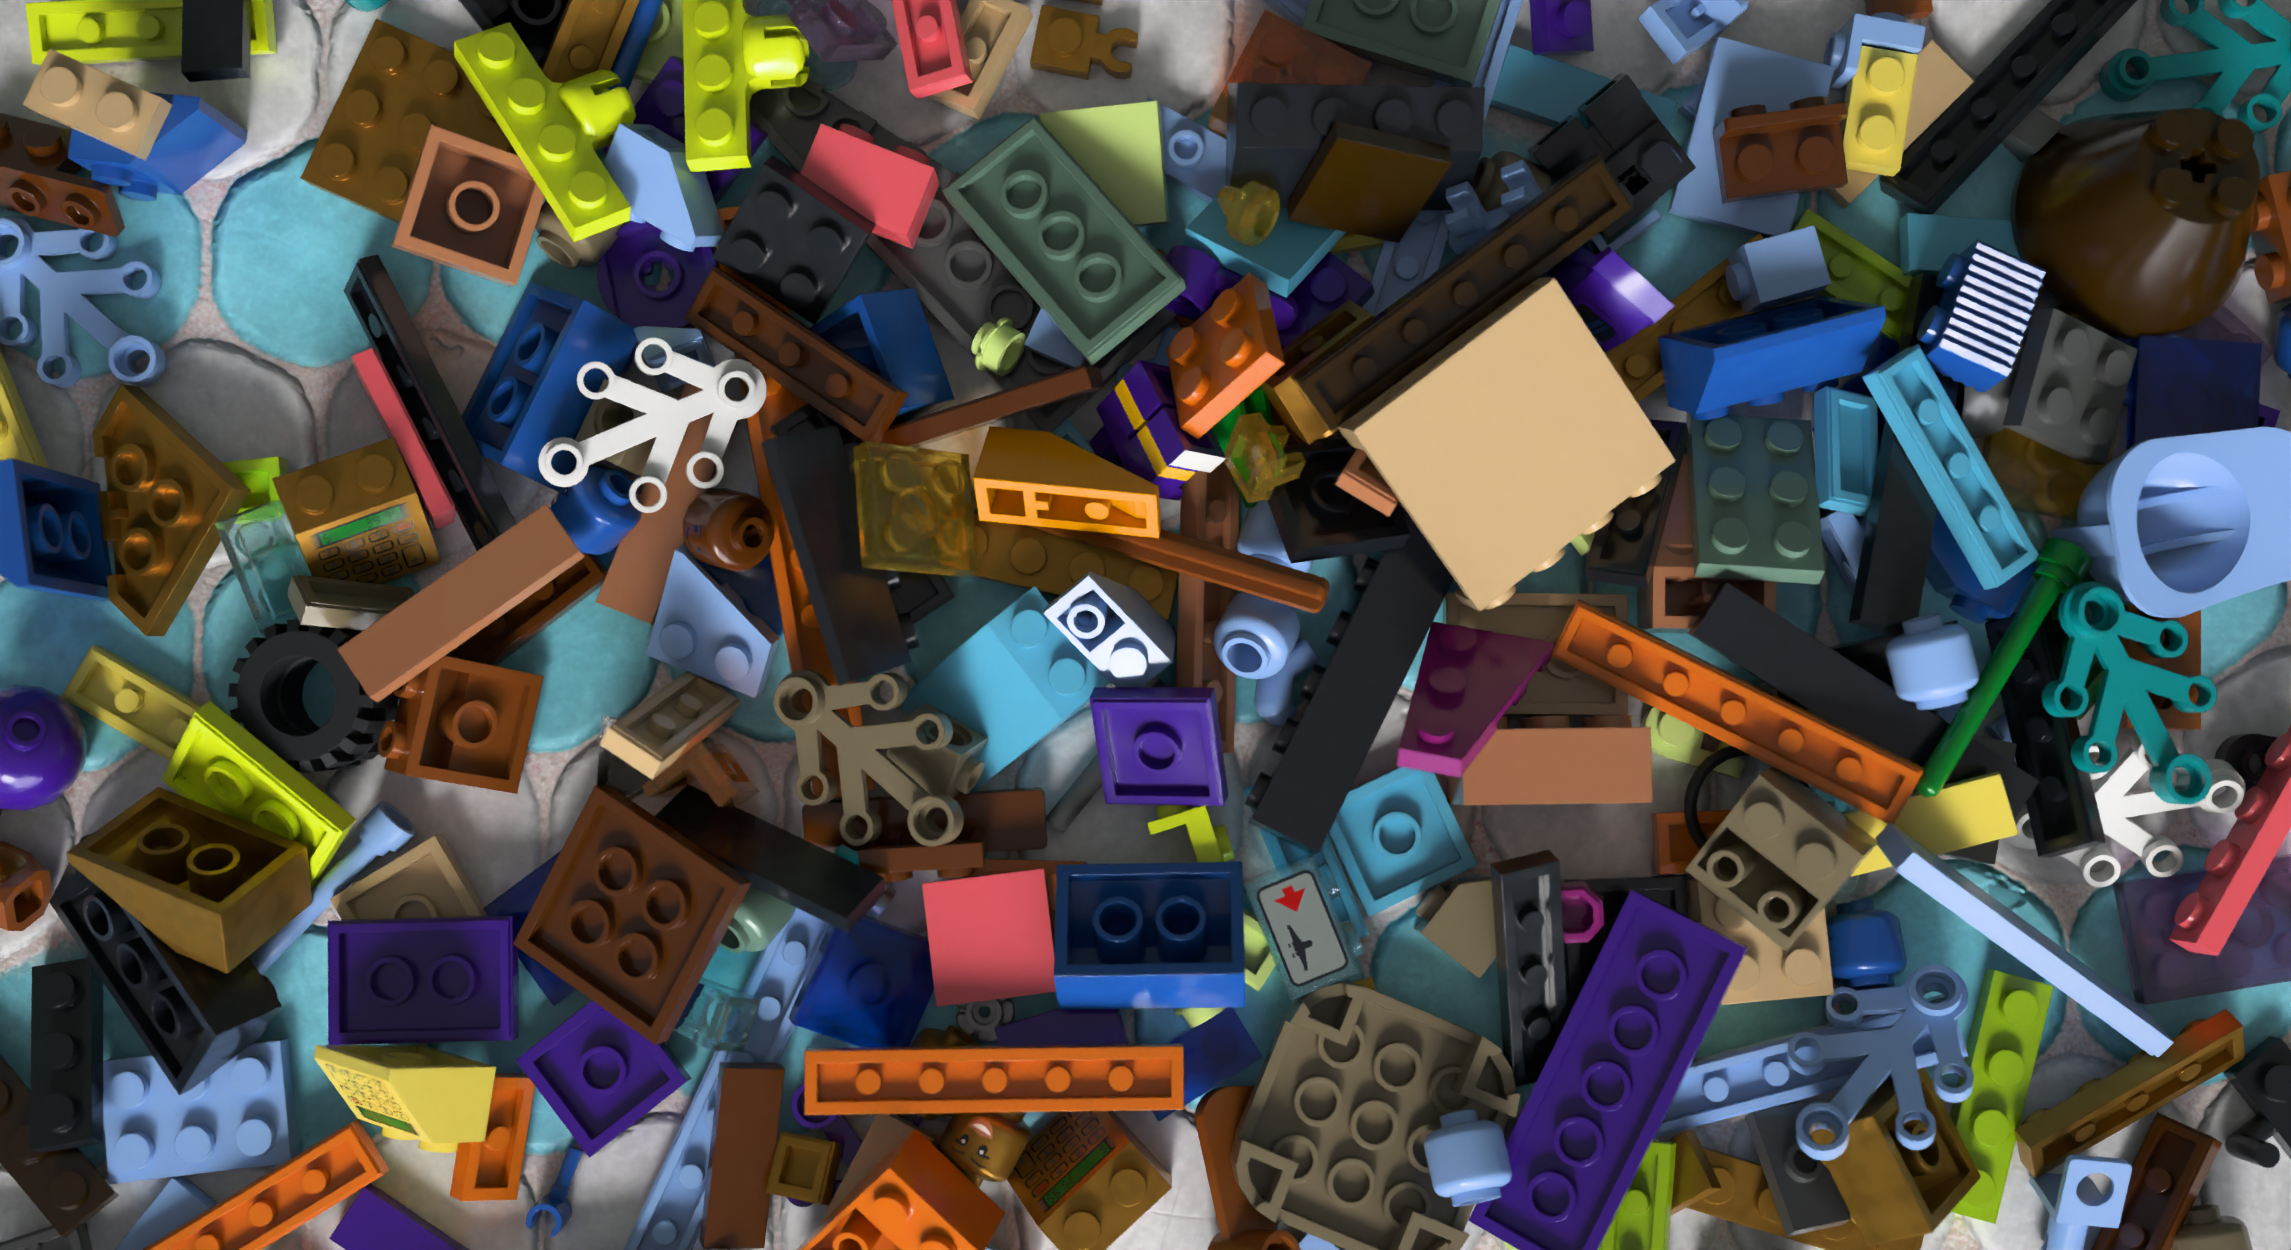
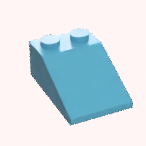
[901,586,1112,792]

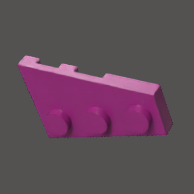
[1397,622,1554,777]

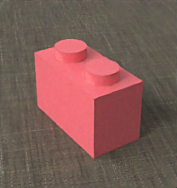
[800,124,940,249]

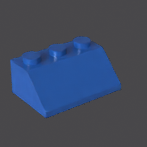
[462,281,638,492]
[1658,296,1886,420]
[0,458,112,601]
[1054,862,1245,1010]

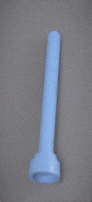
[248,801,417,975]

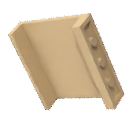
[1337,277,1676,611]

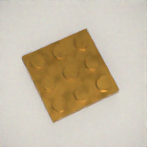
[301,19,509,223]

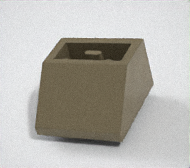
[1685,766,1878,951]

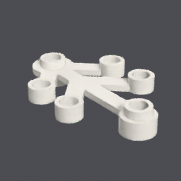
[538,337,767,513]
[2005,733,2246,887]

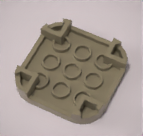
[1230,980,1520,1250]

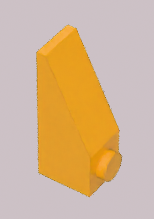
[973,426,1161,538]

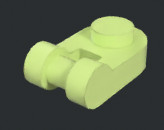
[1640,706,1746,779]

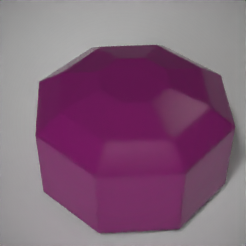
[1561,881,1604,943]

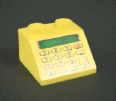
[314,1044,496,1153]

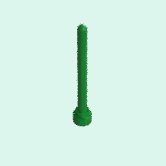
[1916,538,2093,797]

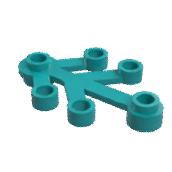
[2099,0,2291,134]
[2042,582,2217,804]

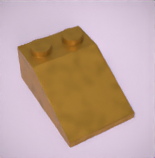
[67,787,312,973]

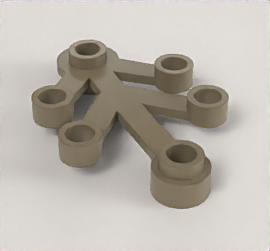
[773,670,964,847]

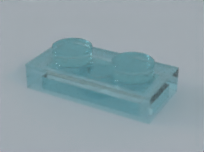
[214,500,310,635]

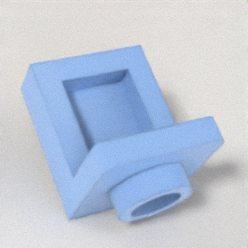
[1638,0,1748,65]
[1823,12,1926,90]

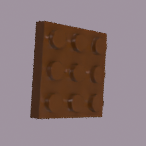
[513,784,752,1045]

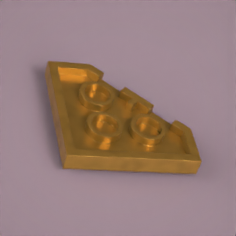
[92,384,251,636]

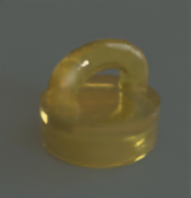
[1217,181,1280,246]

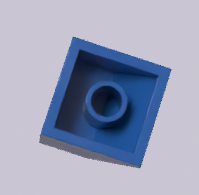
[68,92,247,201]
[810,288,955,443]

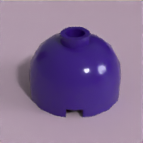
[0,685,88,810]

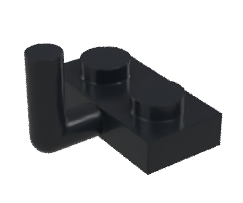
[2223,1036,2291,1168]

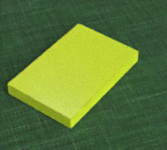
[161,701,356,887]

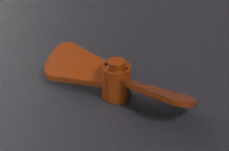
[1195,1085,1301,1250]

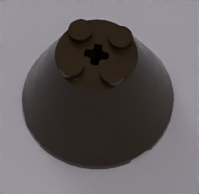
[2010,108,2260,340]

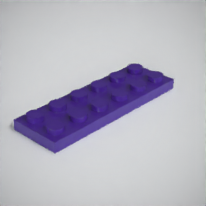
[1468,889,1749,1250]

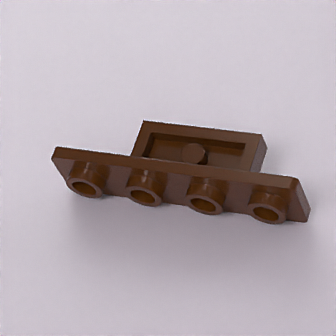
[0,113,125,237]
[802,787,1048,882]

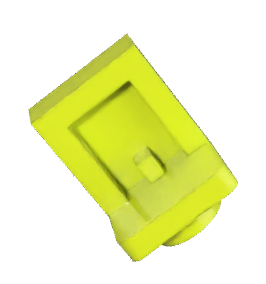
[1147,805,1235,862]

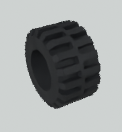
[228,619,398,773]

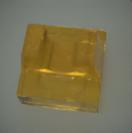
[1224,412,1306,503]

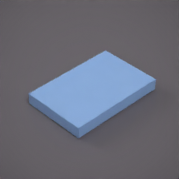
[1667,36,1835,239]

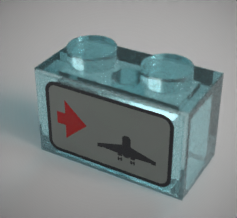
[1243,854,1364,1001]

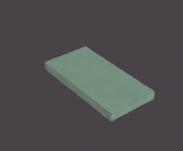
[942,115,1187,366]

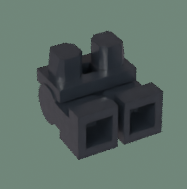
[1528,73,1696,239]

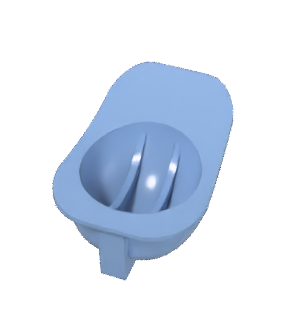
[2051,426,2291,618]

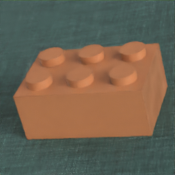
[1447,715,1653,805]

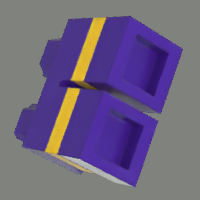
[1089,360,1226,501]

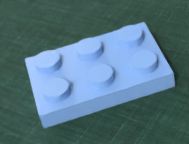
[103,1038,300,1184]

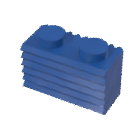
[1917,240,2046,392]

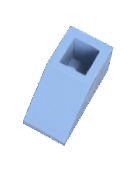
[603,123,725,252]
[1043,571,1177,687]

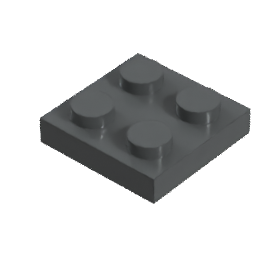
[2002,308,2137,465]

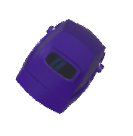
[1550,246,1675,353]

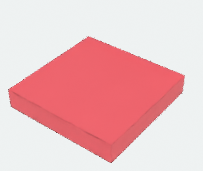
[922,868,1056,1007]

